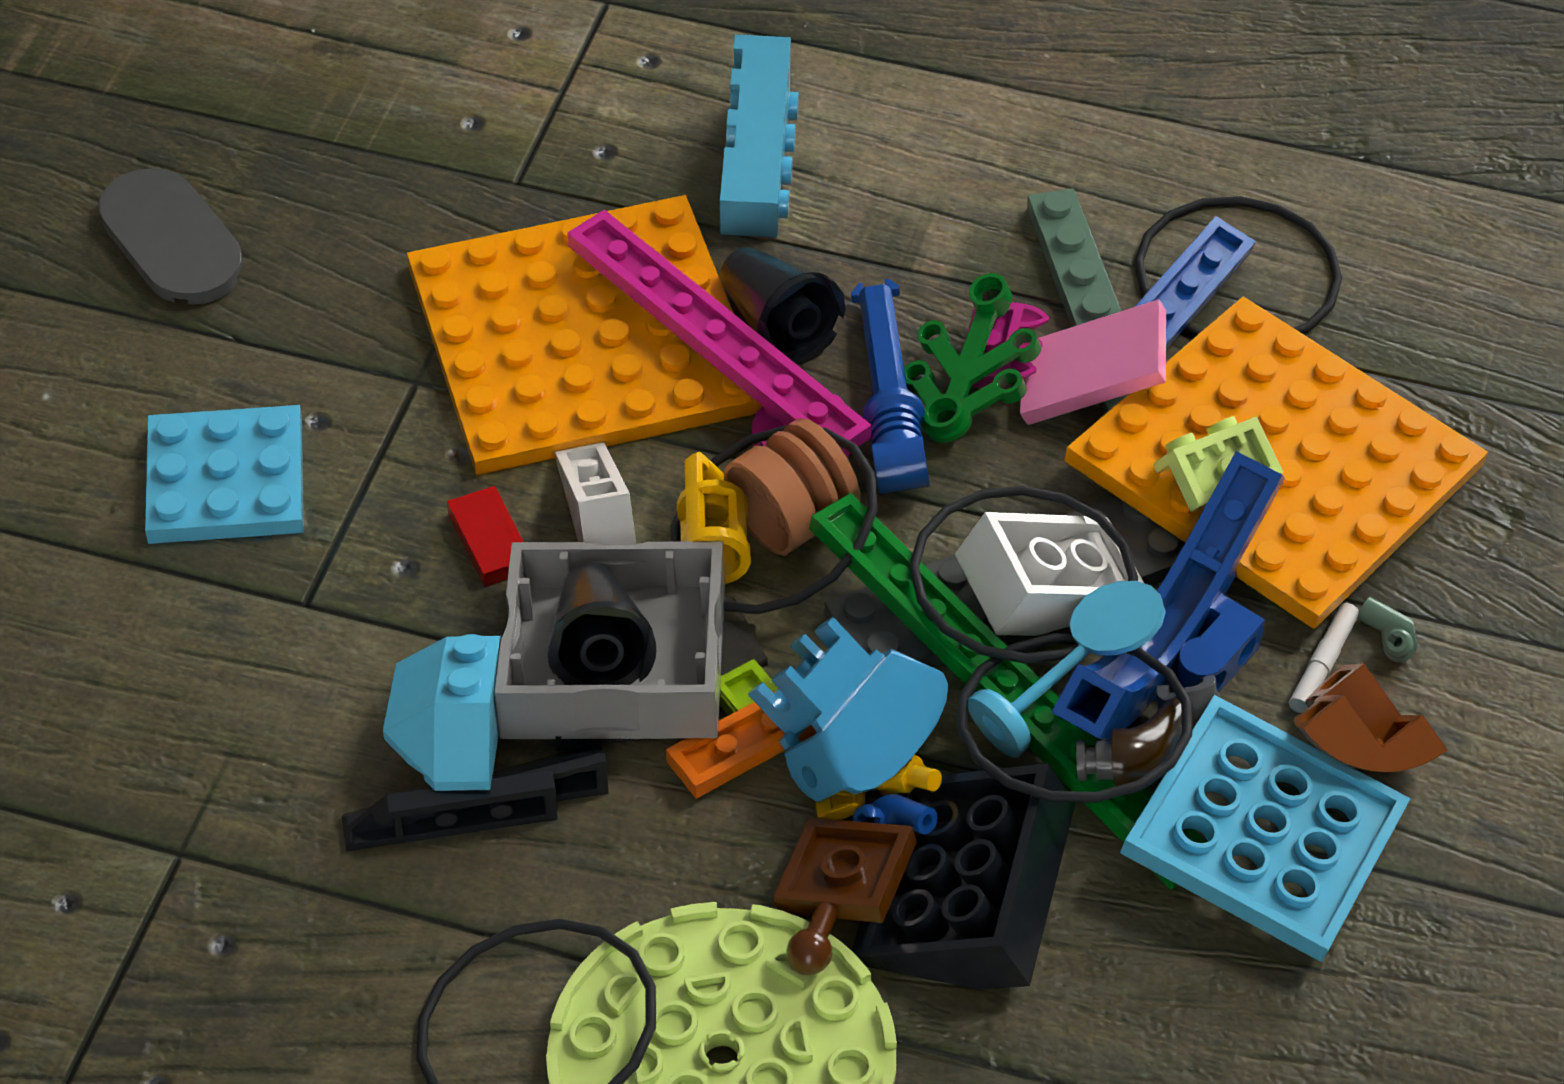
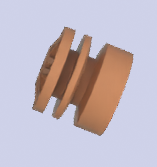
[724,418,860,556]

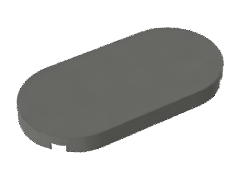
[99,168,243,304]

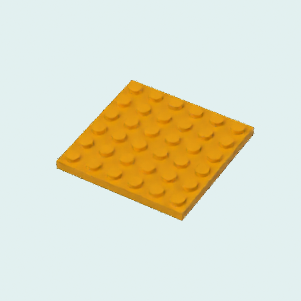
[407,195,763,476]
[1064,296,1488,629]

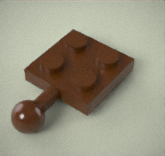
[773,818,917,975]

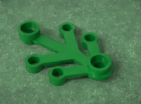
[904,273,1041,443]

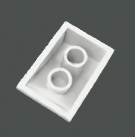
[955,512,1144,636]

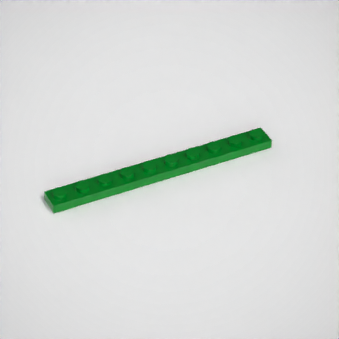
[809,493,1206,890]

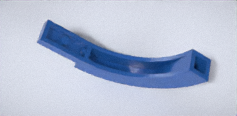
[1052,451,1285,739]

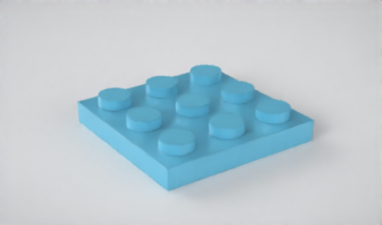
[145,405,304,544]

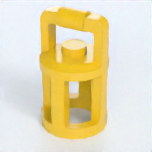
[677,452,751,584]

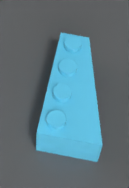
[720,34,799,238]

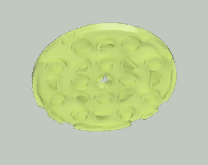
[546,902,897,1084]

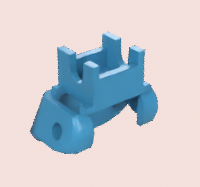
[748,617,948,802]

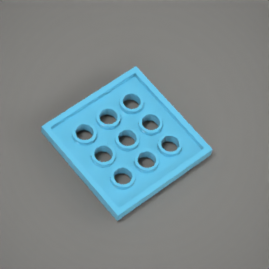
[1120,695,1411,962]

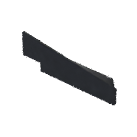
[342,745,609,852]

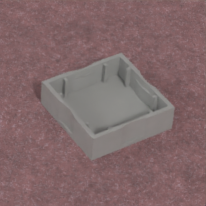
[494,541,725,739]

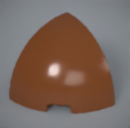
[1294,663,1448,772]

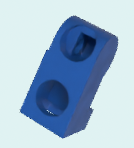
[1176,593,1265,692]

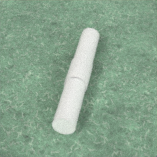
[1289,603,1359,714]

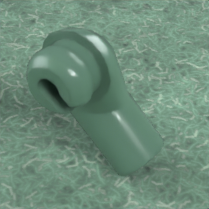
[1358,597,1418,662]

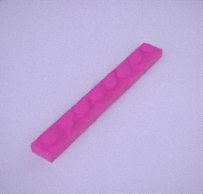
[567,209,871,456]

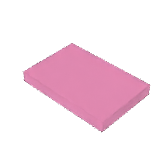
[1020,299,1166,425]

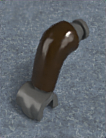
[1076,674,1221,790]

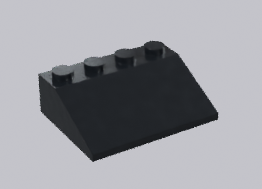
[852,763,1075,990]

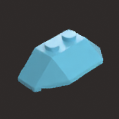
[383,634,501,791]

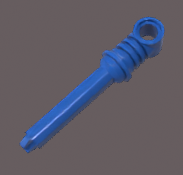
[851,279,930,494]

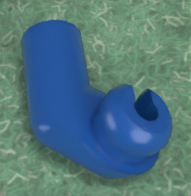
[853,794,938,834]

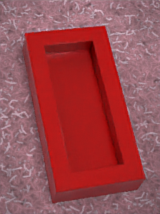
[447,486,524,587]

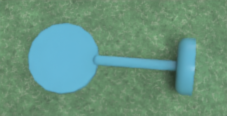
[968,581,1166,758]

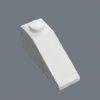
[555,442,636,545]

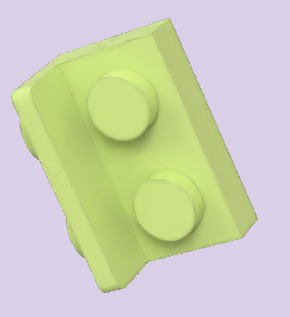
[1153,416,1283,512]

